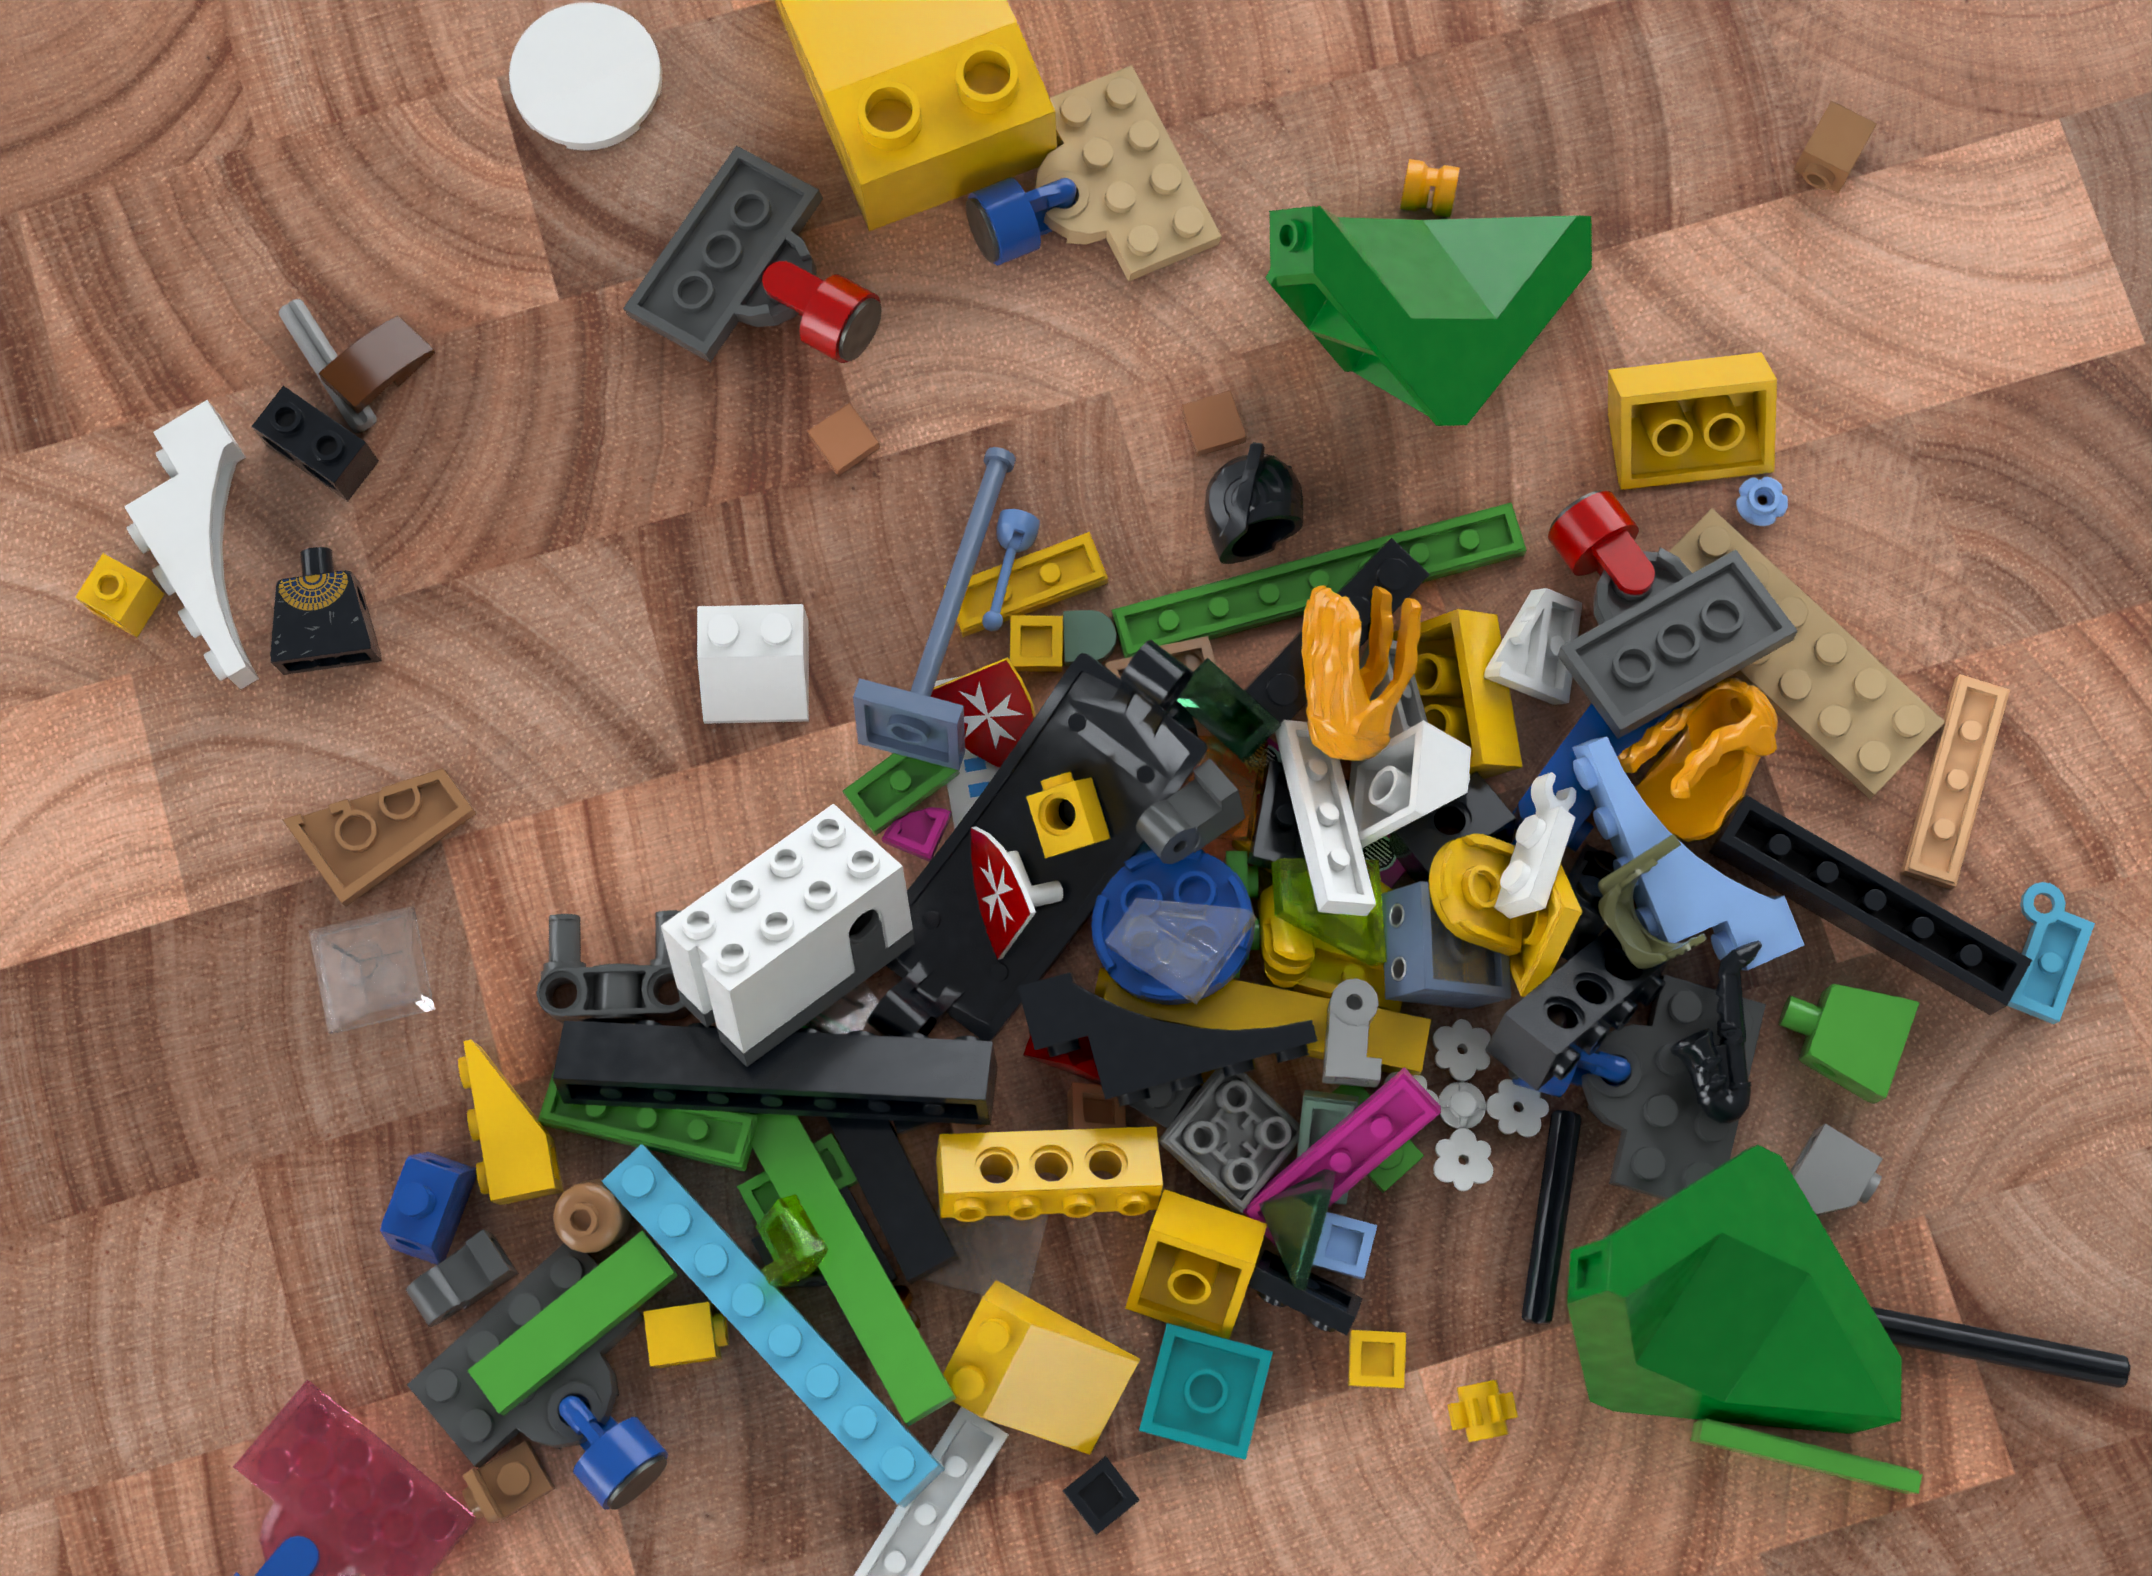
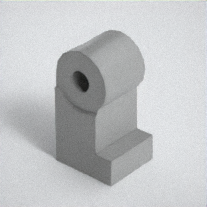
[1322,979,1382,1088]

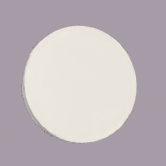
[509,2,662,150]

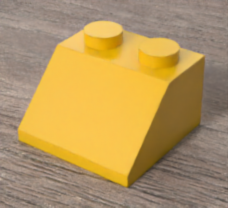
[1125,1189,1267,1340]

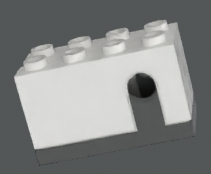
[661,804,915,1067]

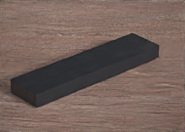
[826,1117,959,1284]

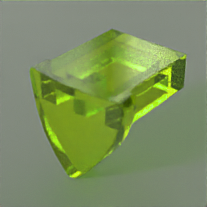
[756,1194,828,1286]

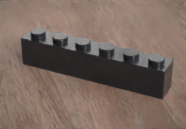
[1709,795,2032,1015]

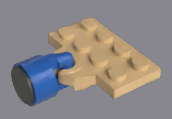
[966,65,1222,282]

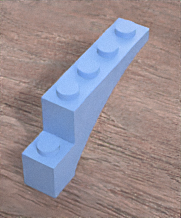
[1572,737,1805,970]

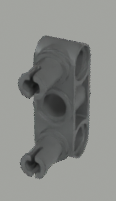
[536,910,691,1024]

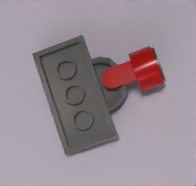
[623,145,882,363]
[1548,490,1798,739]

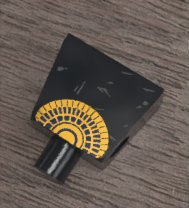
[270,547,382,675]

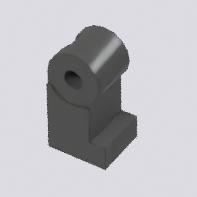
[1136,758,1246,864]
[405,1229,519,1327]

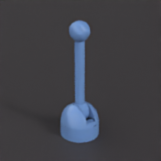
[982,509,1040,631]

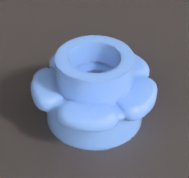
[1736,477,1788,526]

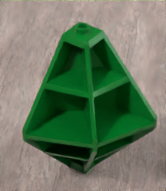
[1265,206,1592,426]
[1567,1145,1902,1434]

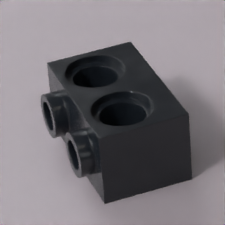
[251,386,379,501]

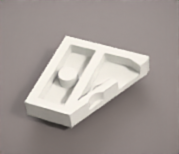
[1484,588,1582,705]

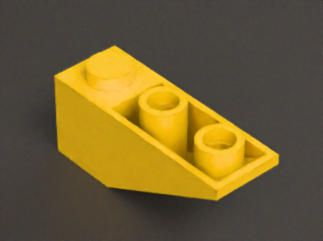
[458,1040,563,1205]

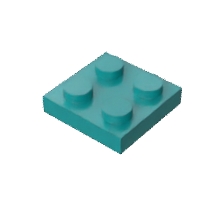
[1139,1323,1273,1460]

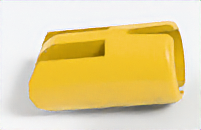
[1257,883,1315,988]

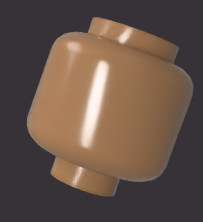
[553,1179,632,1253]

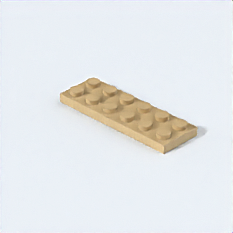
[1669,508,1945,799]

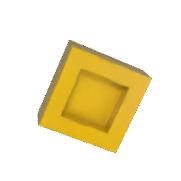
[1010,615,1063,672]
[1348,1330,1406,1389]

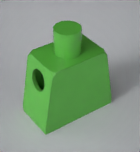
[1778,984,1919,1104]

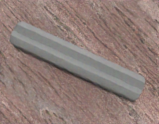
[279,299,377,433]

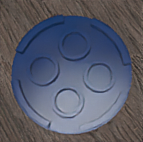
[1092,849,1255,1005]

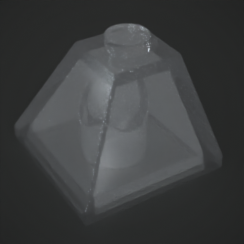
[308,906,435,1034]

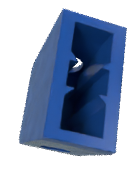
[380,1152,477,1265]

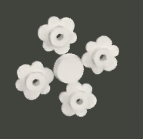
[1384,1019,1549,1191]

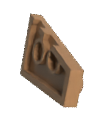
[282,768,477,907]

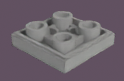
[1158,1068,1300,1213]

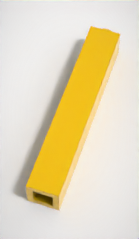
[1095,968,1431,1076]

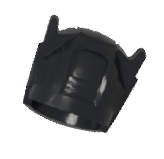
[1204,442,1303,564]

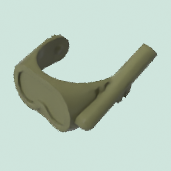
[1598,834,1707,970]

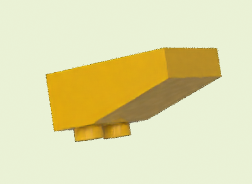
[774,0,1057,231]

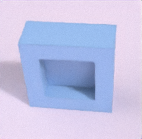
[1310,1211,1377,1280]

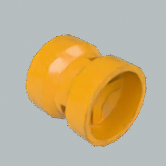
[1400,159,1460,217]

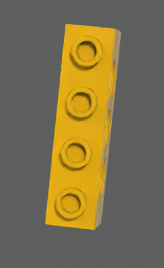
[936,1126,1163,1222]

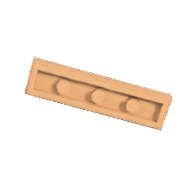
[1900,674,2010,890]

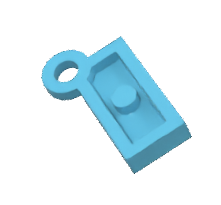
[2007,882,2095,1024]

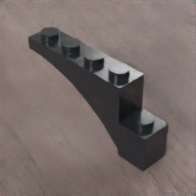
[1018,972,1318,1106]

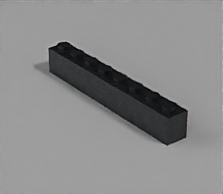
[553,1018,998,1125]

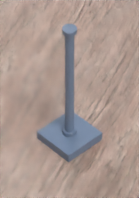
[853,447,1016,770]

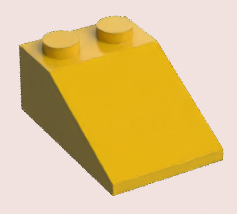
[943,1280,1140,1455]

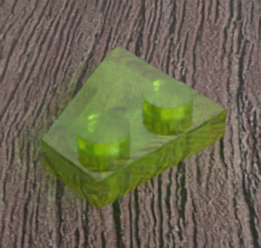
[1271,858,1387,966]

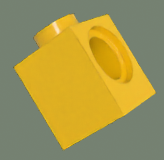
[75,553,164,638]
[1026,772,1111,858]
[643,1302,729,1369]

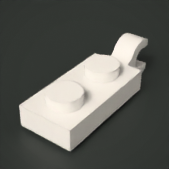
[1494,772,1576,919]

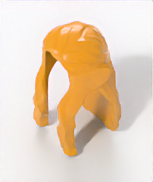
[1301,585,1422,761]
[1617,677,1778,842]

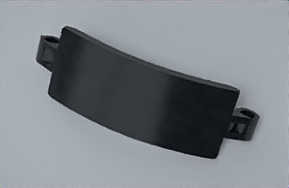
[867,639,1208,1041]

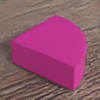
[882,807,952,862]

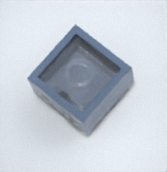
[1381,881,1511,1009]

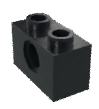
[1389,771,1516,883]

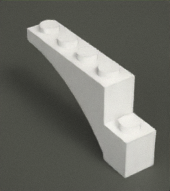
[124,400,259,689]

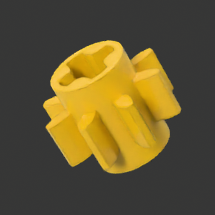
[1447,1380,1518,1443]

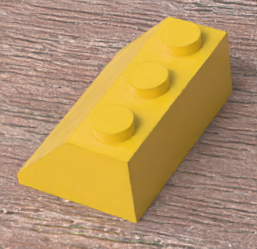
[1608,352,1777,490]
[1392,609,1523,779]

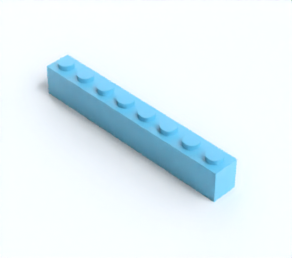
[601,1144,945,1508]

